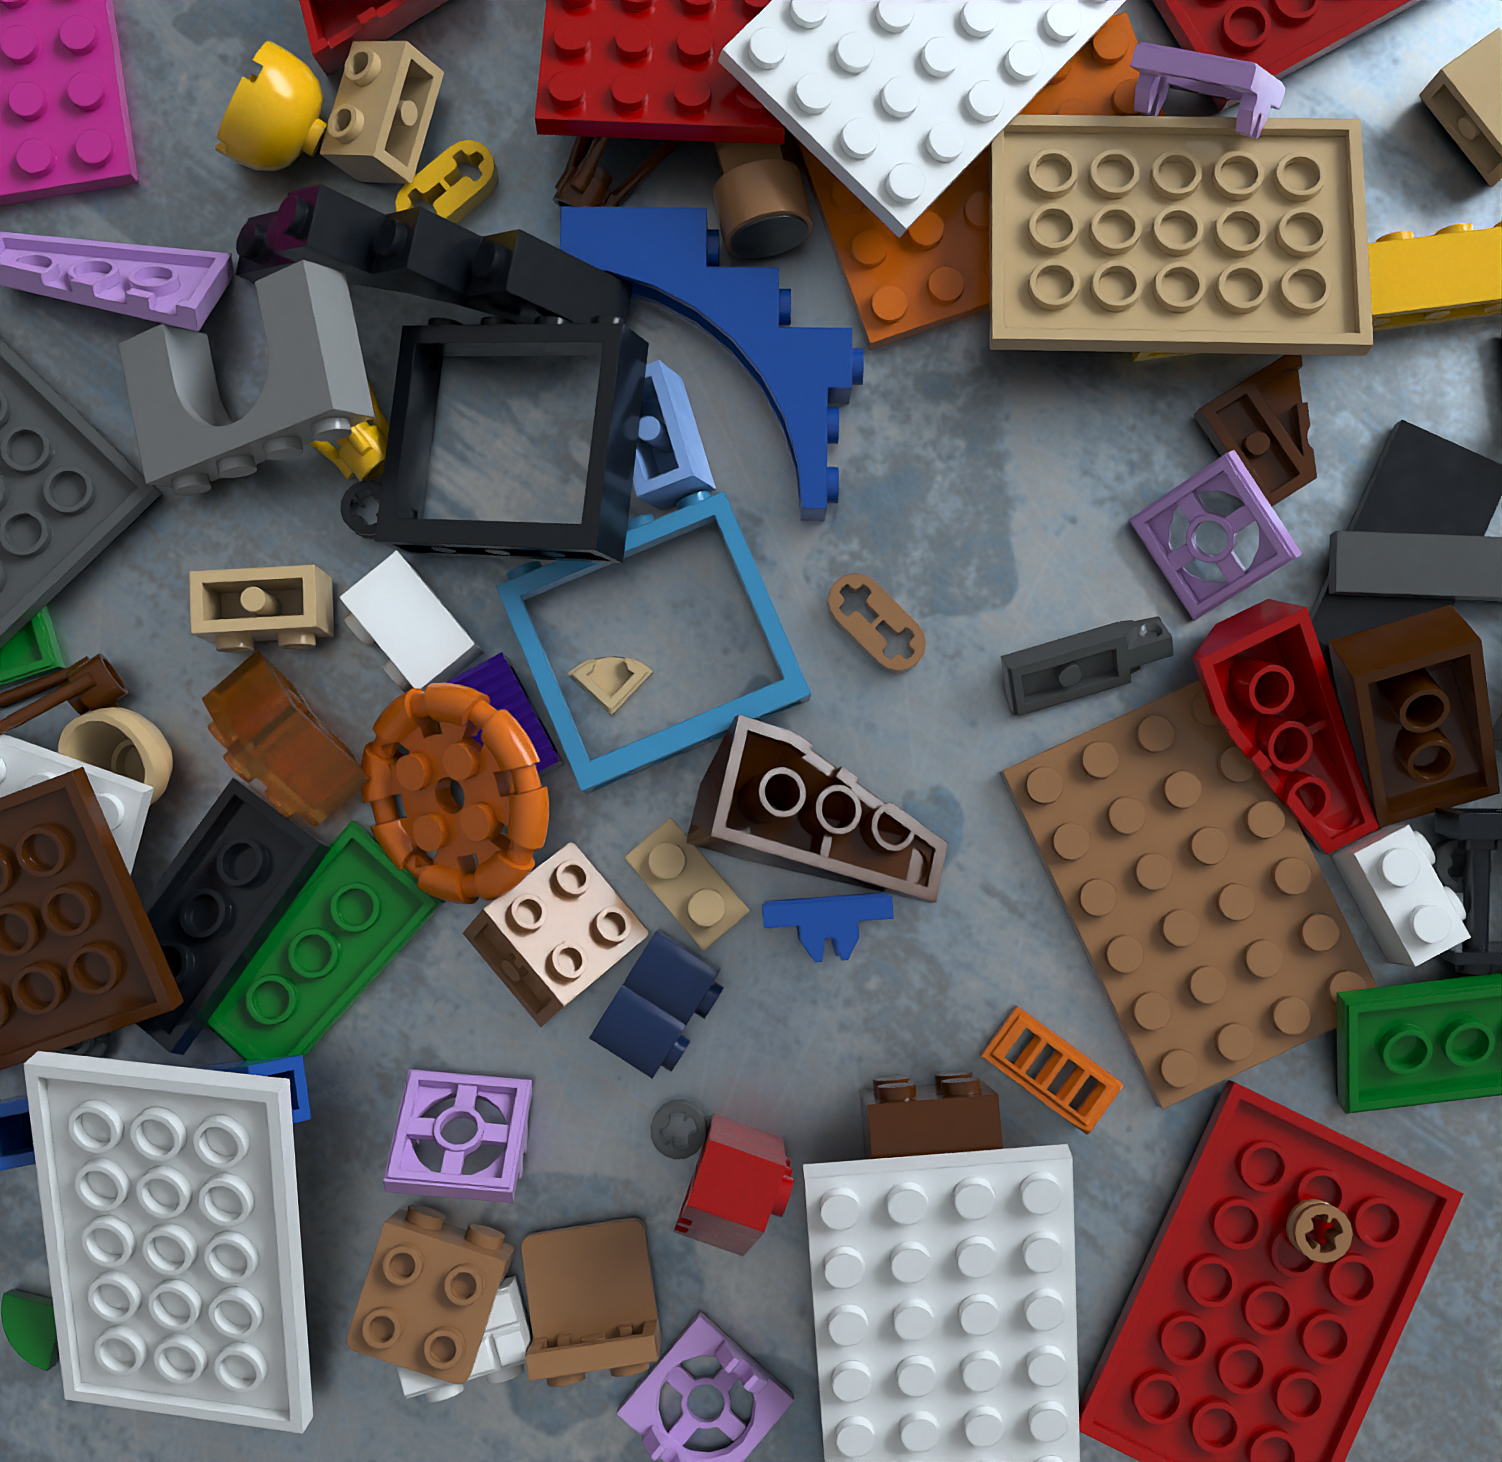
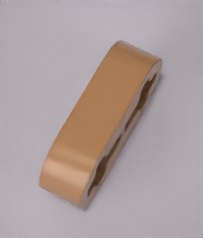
[827,573,926,674]

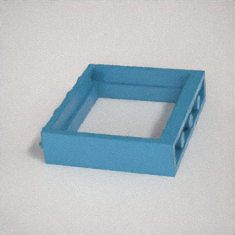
[496,490,811,795]

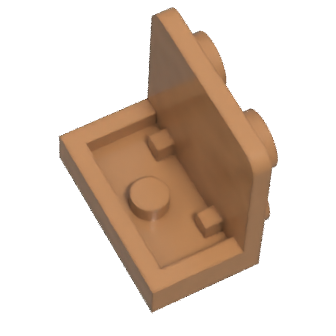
[347,1205,517,1384]
[521,1218,662,1387]

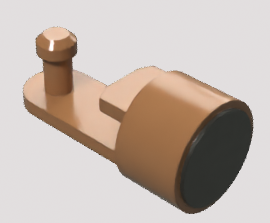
[712,142,813,259]

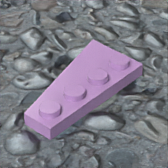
[0,232,234,332]

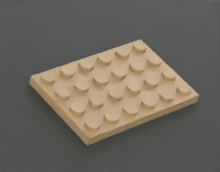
[989,114,1374,356]

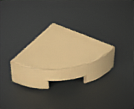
[567,657,653,717]

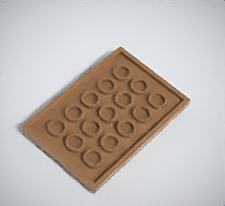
[999,680,1378,1109]

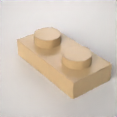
[624,818,750,951]

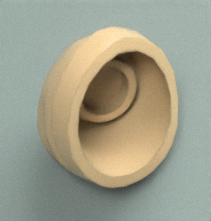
[58,707,173,805]

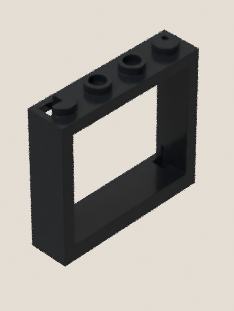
[375,315,649,563]

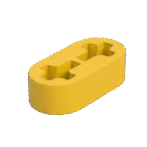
[395,140,499,224]

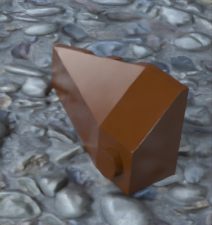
[686,715,948,903]

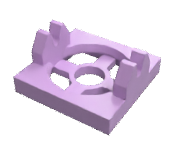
[1130,42,1286,139]
[1128,450,1302,621]
[383,1069,532,1203]
[616,1311,794,1462]

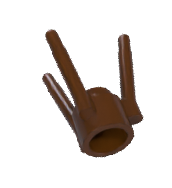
[553,136,683,208]
[0,653,128,735]

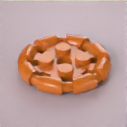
[361,683,549,904]

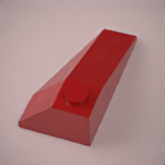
[1192,599,1379,855]

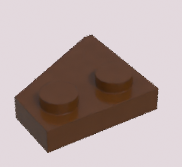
[1194,355,1317,507]

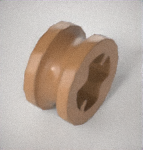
[1286,1199,1353,1263]

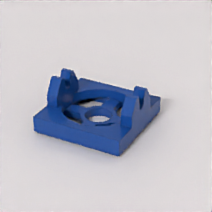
[761,892,894,963]

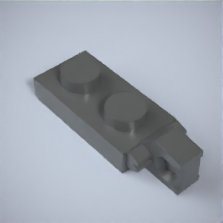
[1001,616,1174,716]

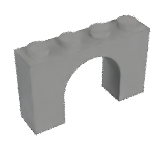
[118,260,375,496]

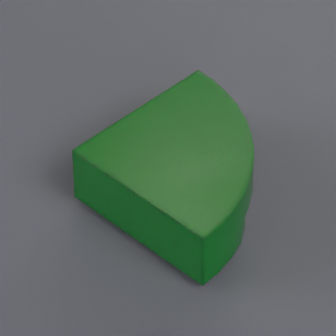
[1,1289,59,1371]

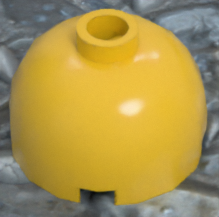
[215,40,328,171]

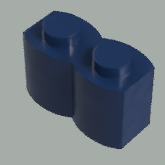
[589,929,724,1079]

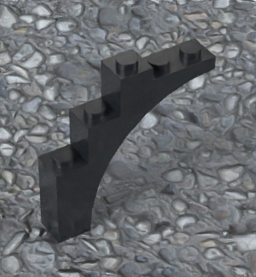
[235,184,633,324]

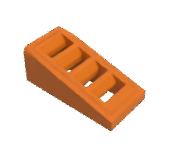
[980,1005,1123,1135]

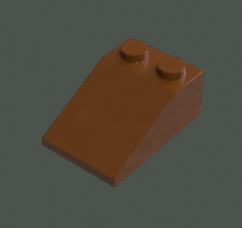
[1328,605,1500,828]

